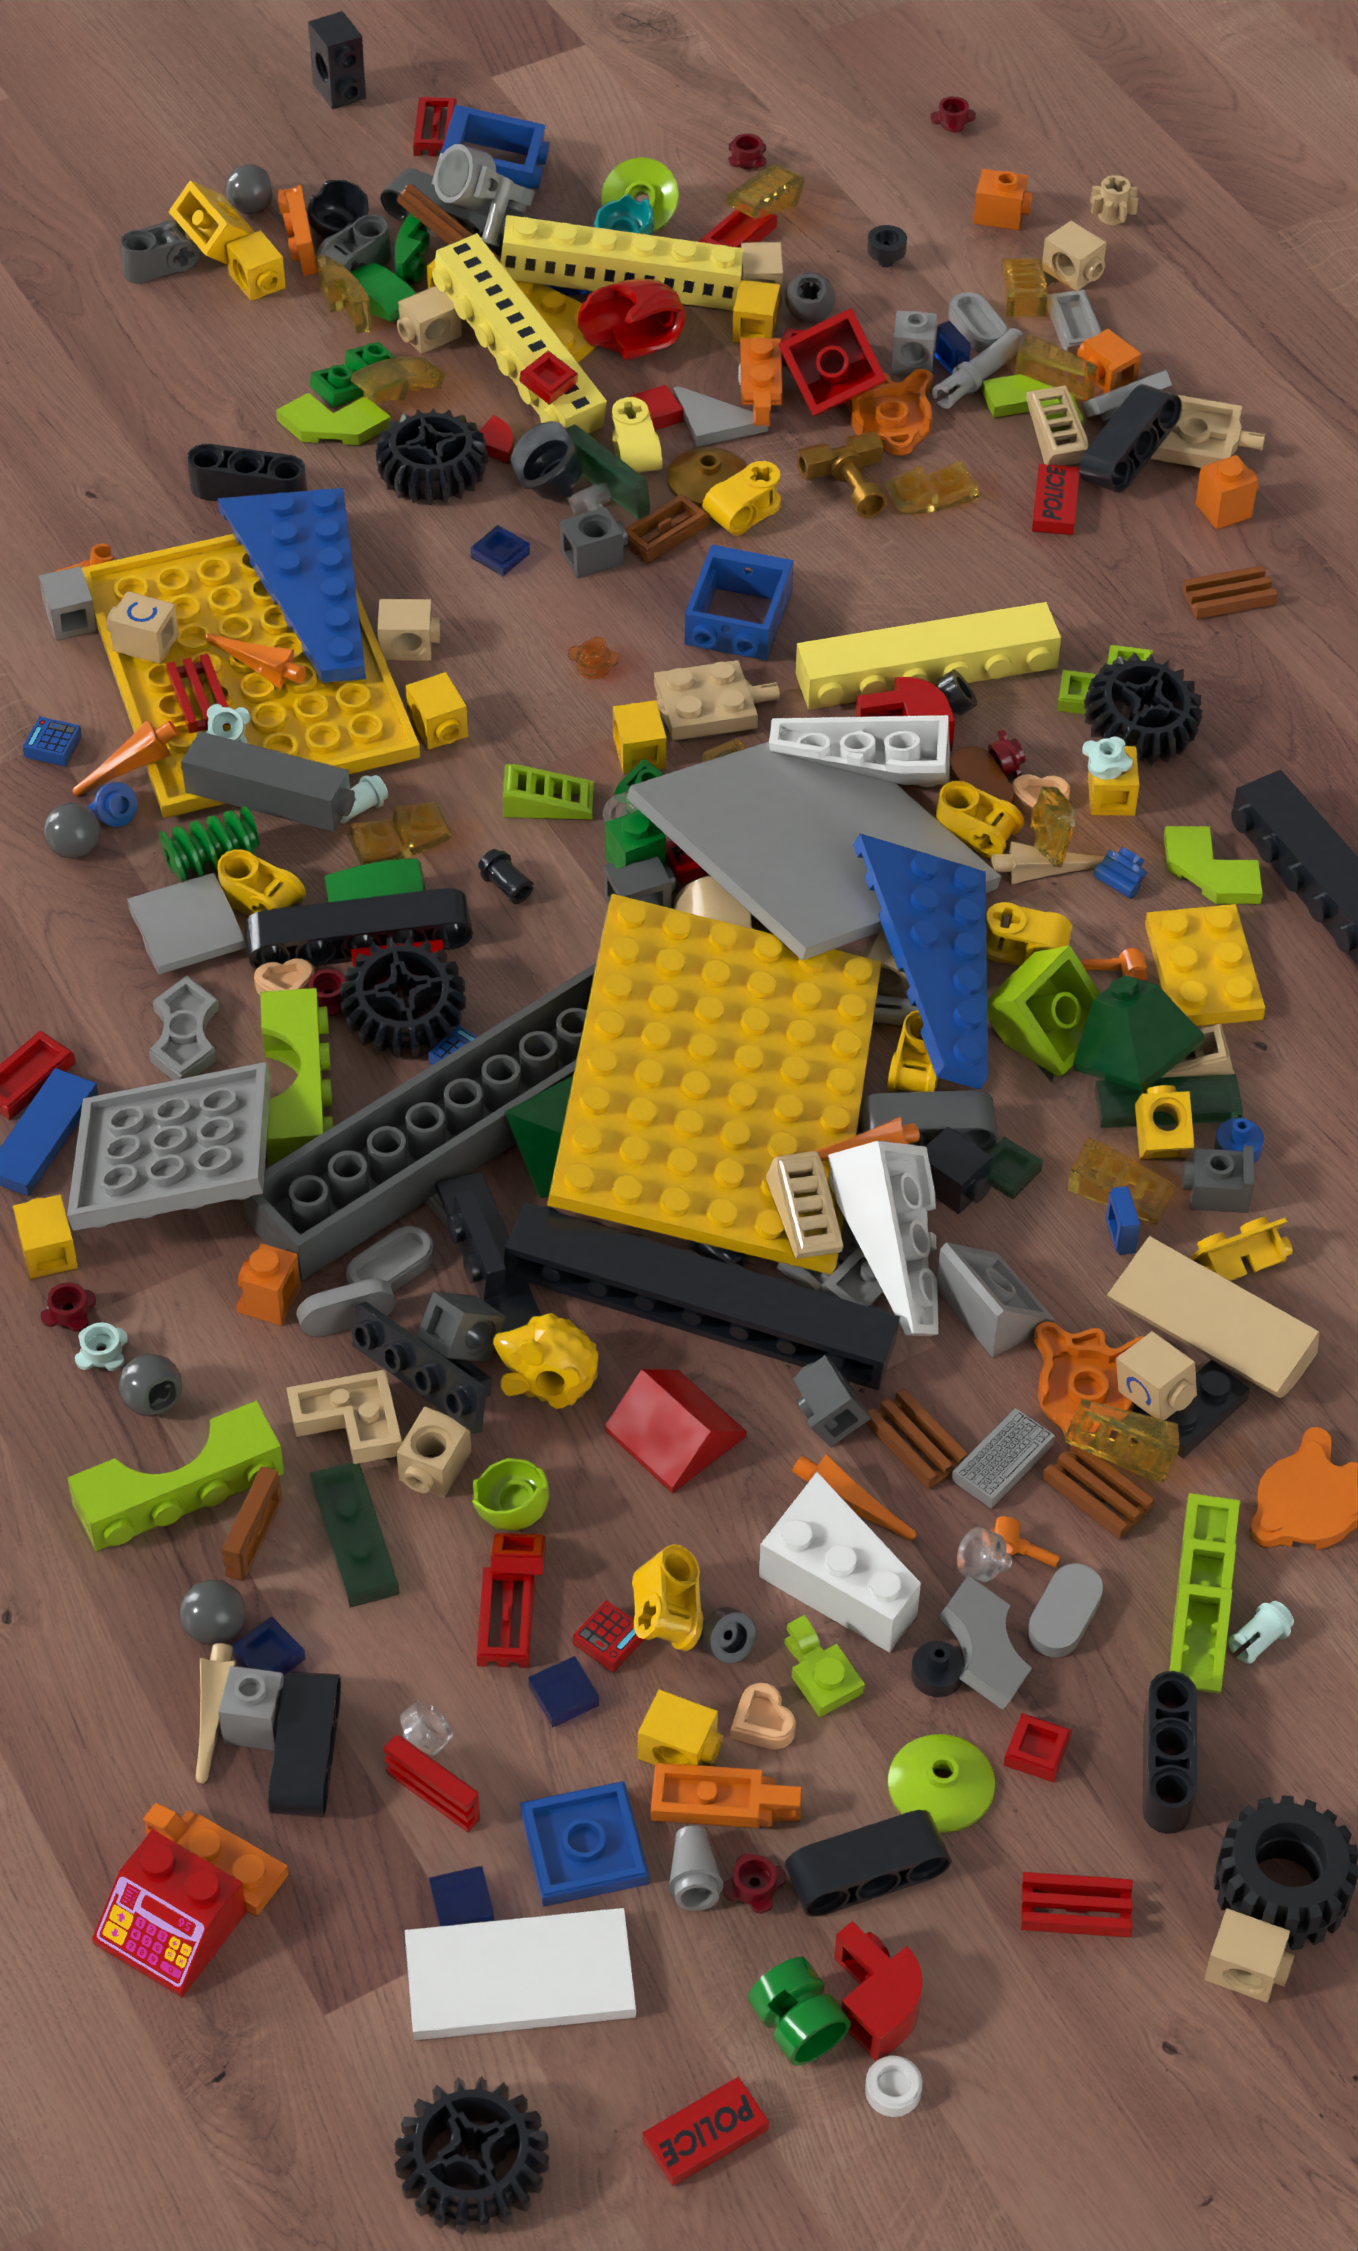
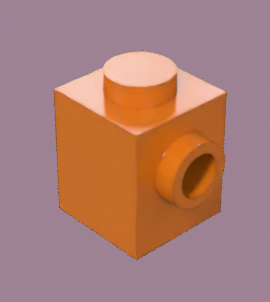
[973,169,1034,231]
[1195,455,1259,530]

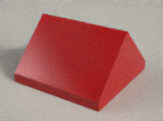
[605,1369,747,1494]

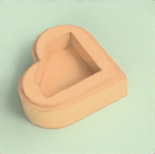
[1012,774,1070,824]
[254,958,315,995]
[730,1683,796,1750]

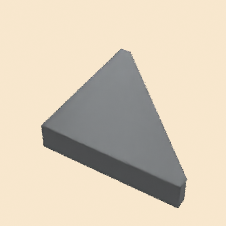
[673,386,769,447]

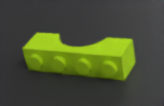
[260,988,334,1167]
[67,1400,285,1552]

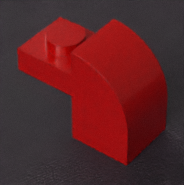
[856,677,955,751]
[834,1921,922,2061]

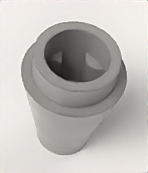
[669,1826,723,1911]

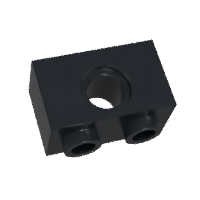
[308,11,366,109]

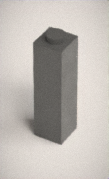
[181,731,355,832]

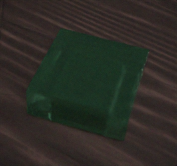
[988,1136,1043,1200]

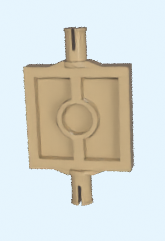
[1150,395,1265,468]
[654,660,780,741]

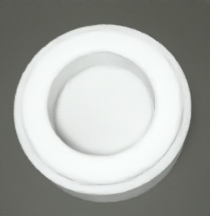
[865,2056,922,2117]

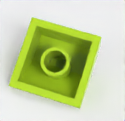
[987,945,1101,1076]

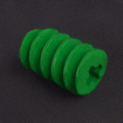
[159,806,260,882]

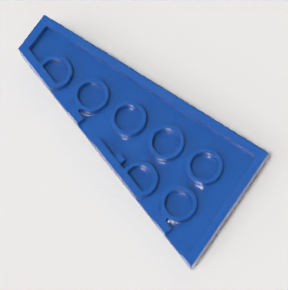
[218,488,366,683]
[853,833,988,1090]

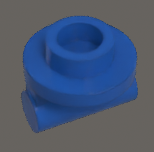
[87,782,138,827]
[1093,846,1148,899]

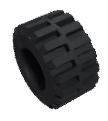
[1214,1796,1358,1950]

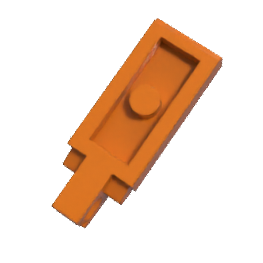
[278,185,319,276]
[740,337,782,426]
[650,1763,802,1828]
[143,1802,289,1916]

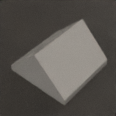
[937,1242,1055,1358]

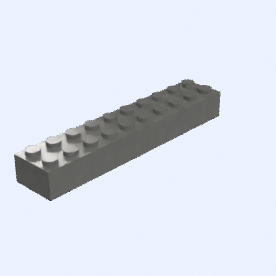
[242,963,596,1281]

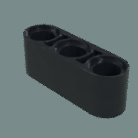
[1079,384,1182,493]
[187,444,307,502]
[268,1671,341,1817]
[1142,1671,1197,1834]
[785,1810,952,1917]

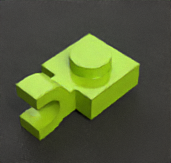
[784,1615,865,1718]

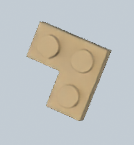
[286,1369,402,1464]

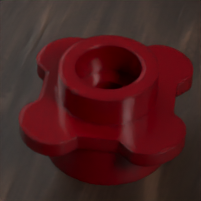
[930,96,976,133]
[728,134,766,169]
[988,729,1026,779]
[305,969,346,1016]
[40,1282,96,1332]
[723,1853,786,1914]

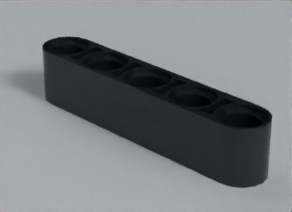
[245,888,473,970]

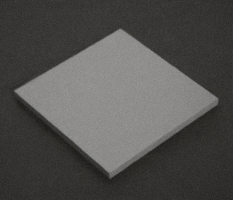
[627,742,1002,960]

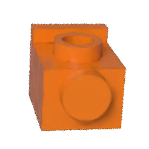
[1077,329,1142,394]
[236,1243,301,1326]

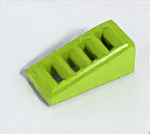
[503,764,594,820]

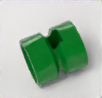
[748,1957,851,2066]

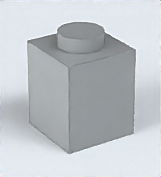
[39,566,97,641]

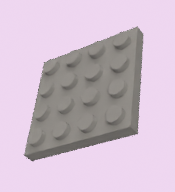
[67,1062,271,1231]

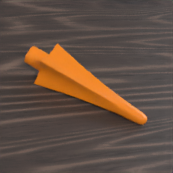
[205,633,306,689]
[72,719,179,796]
[810,1117,920,1162]
[792,1454,917,1541]

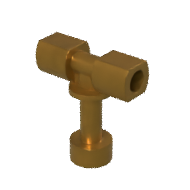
[797,431,888,519]

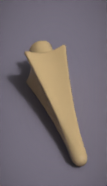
[991,841,1105,885]
[195,1643,236,1784]

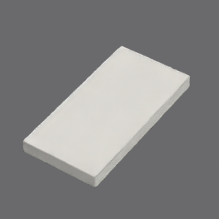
[405,1908,636,2041]

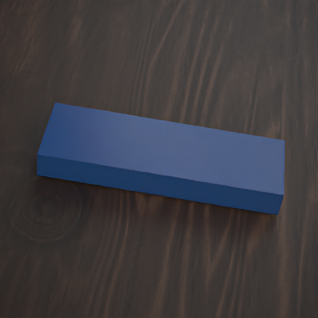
[0,1068,98,1196]

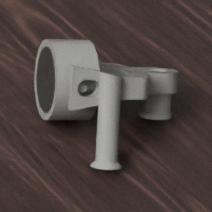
[432,144,535,246]

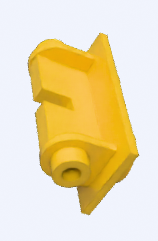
[1189,1216,1293,1281]

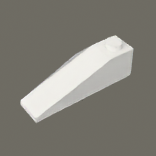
[769,715,950,787]
[828,1141,939,1336]

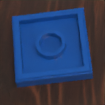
[520,1781,649,1907]

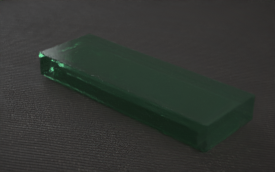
[566,424,650,520]
[1095,1074,1243,1128]
[310,1462,400,1607]

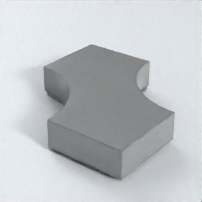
[149,976,219,1080]
[939,1575,1032,1710]

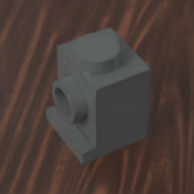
[604,857,676,908]
[1182,1145,1254,1213]
[793,1356,871,1447]

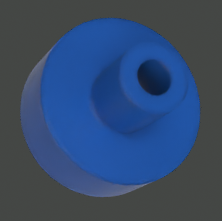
[1214,1118,1264,1163]

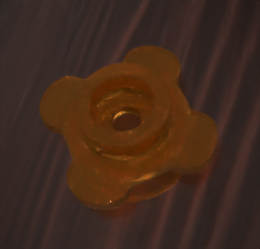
[568,637,619,679]

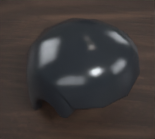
[307,180,369,238]

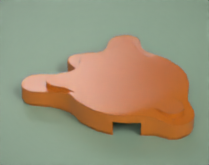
[844,369,934,455]
[1033,1321,1145,1446]
[1249,1427,1358,1550]

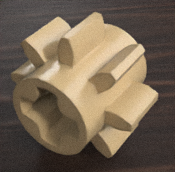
[1090,175,1138,225]

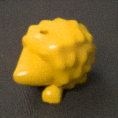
[493,1313,599,1409]

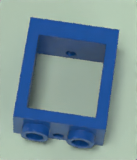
[441,105,550,190]
[684,544,794,661]

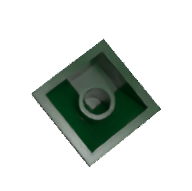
[1073,975,1205,1092]
[505,1076,573,1198]

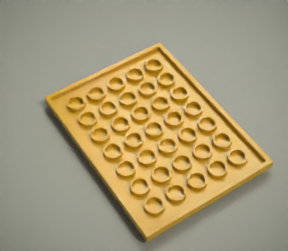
[81,534,421,818]
[547,894,882,1275]

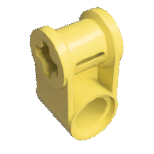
[612,397,662,475]

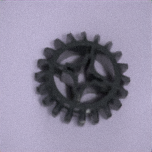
[376,408,488,505]
[1084,653,1203,766]
[340,935,466,1059]
[395,2076,549,2235]

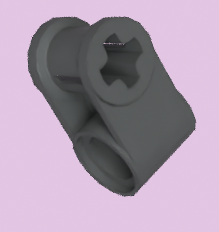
[316,215,392,280]
[120,220,200,284]

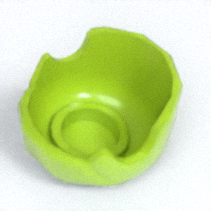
[472,1458,550,1532]

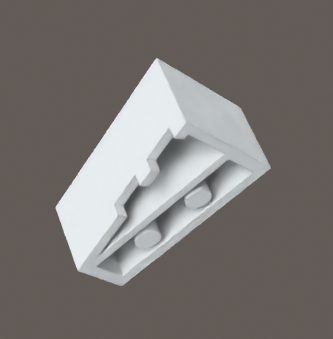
[759,1472,921,1653]

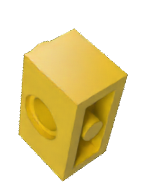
[169,180,255,265]

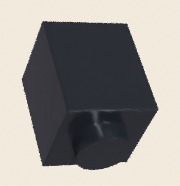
[926,1127,992,1214]

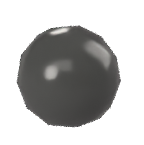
[225,164,272,214]
[785,272,835,323]
[43,802,101,859]
[119,1353,183,1417]
[179,1580,246,1645]

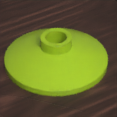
[601,157,679,232]
[888,1734,995,1832]

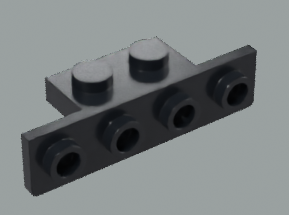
[435,1172,541,1333]
[352,1301,492,1434]

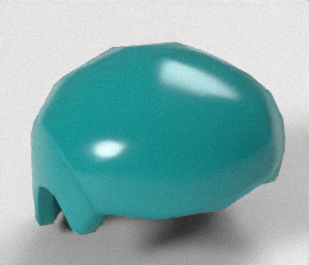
[594,194,654,235]

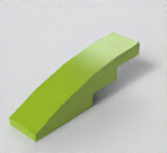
[1169,1493,1240,1694]

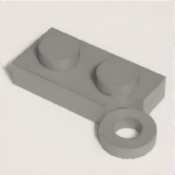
[1081,369,1172,421]

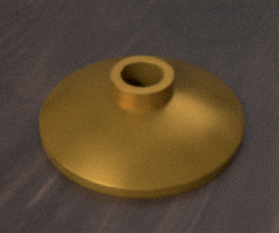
[667,447,747,507]

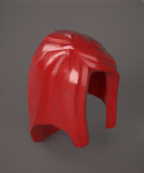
[577,279,686,361]

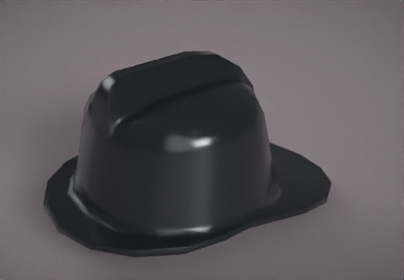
[511,421,583,500]

